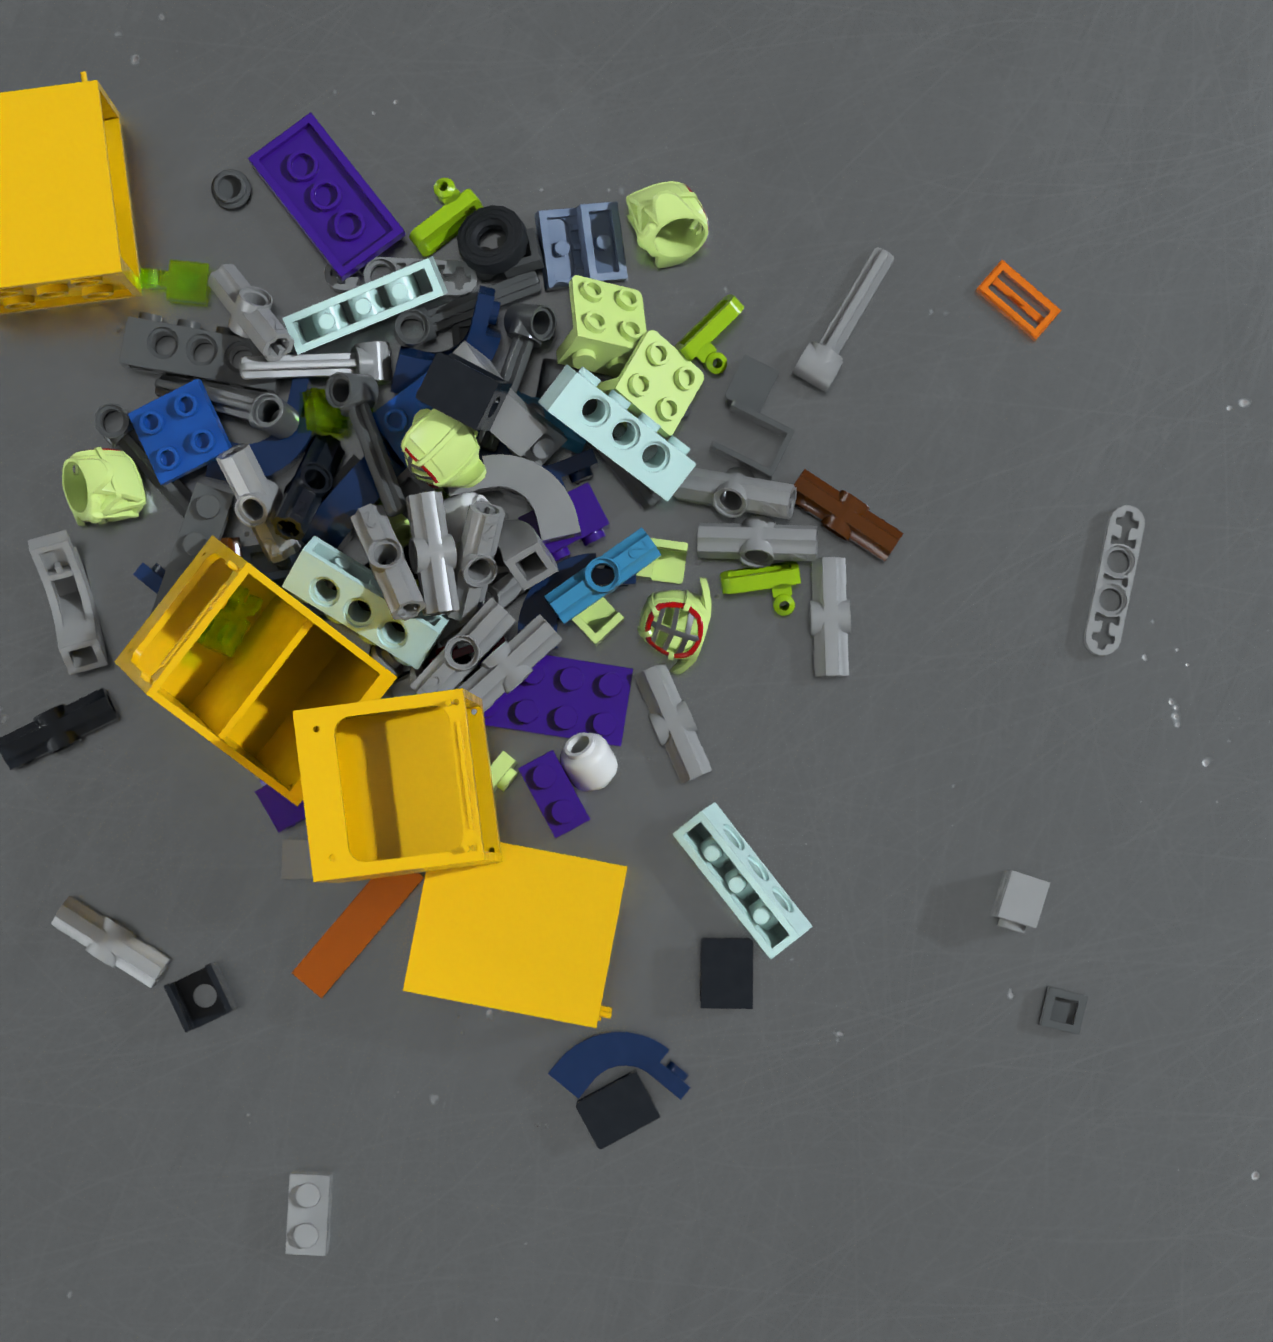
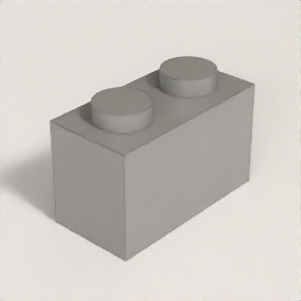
[990,870,1051,933]
[285,1170,333,1256]

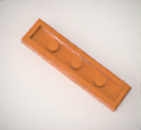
[292,873,425,999]

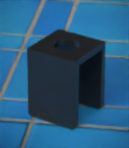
[416,352,512,431]
[700,937,753,1009]
[164,961,240,1033]
[576,1069,661,1149]

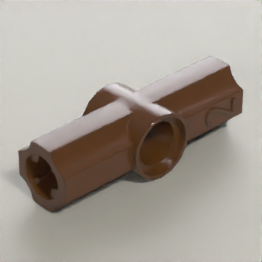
[794,469,904,562]

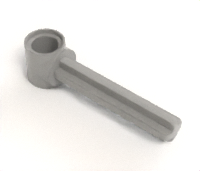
[792,247,894,393]
[239,341,393,386]

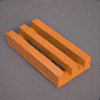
[975,260,1062,342]

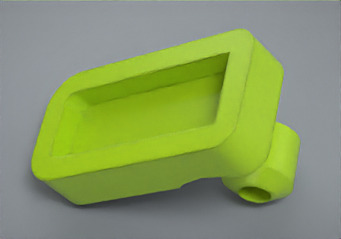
[409,178,483,257]
[674,294,744,374]
[720,561,801,616]

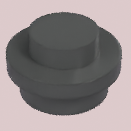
[211,169,251,209]

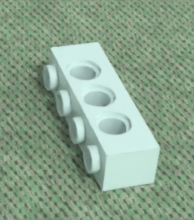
[282,256,448,355]
[538,364,696,502]
[281,535,450,670]
[673,802,813,959]

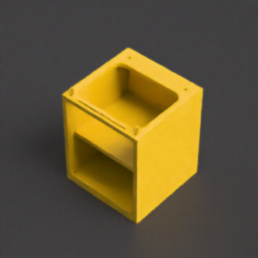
[0,71,142,315]
[114,535,397,807]
[292,688,503,883]
[403,842,628,1028]

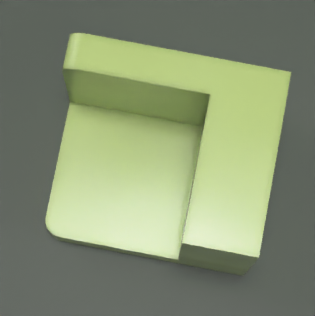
[636,538,688,584]
[571,597,624,647]

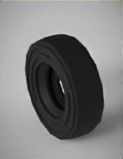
[457,205,528,275]

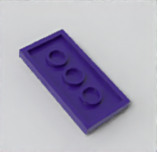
[248,112,406,282]
[480,649,633,747]

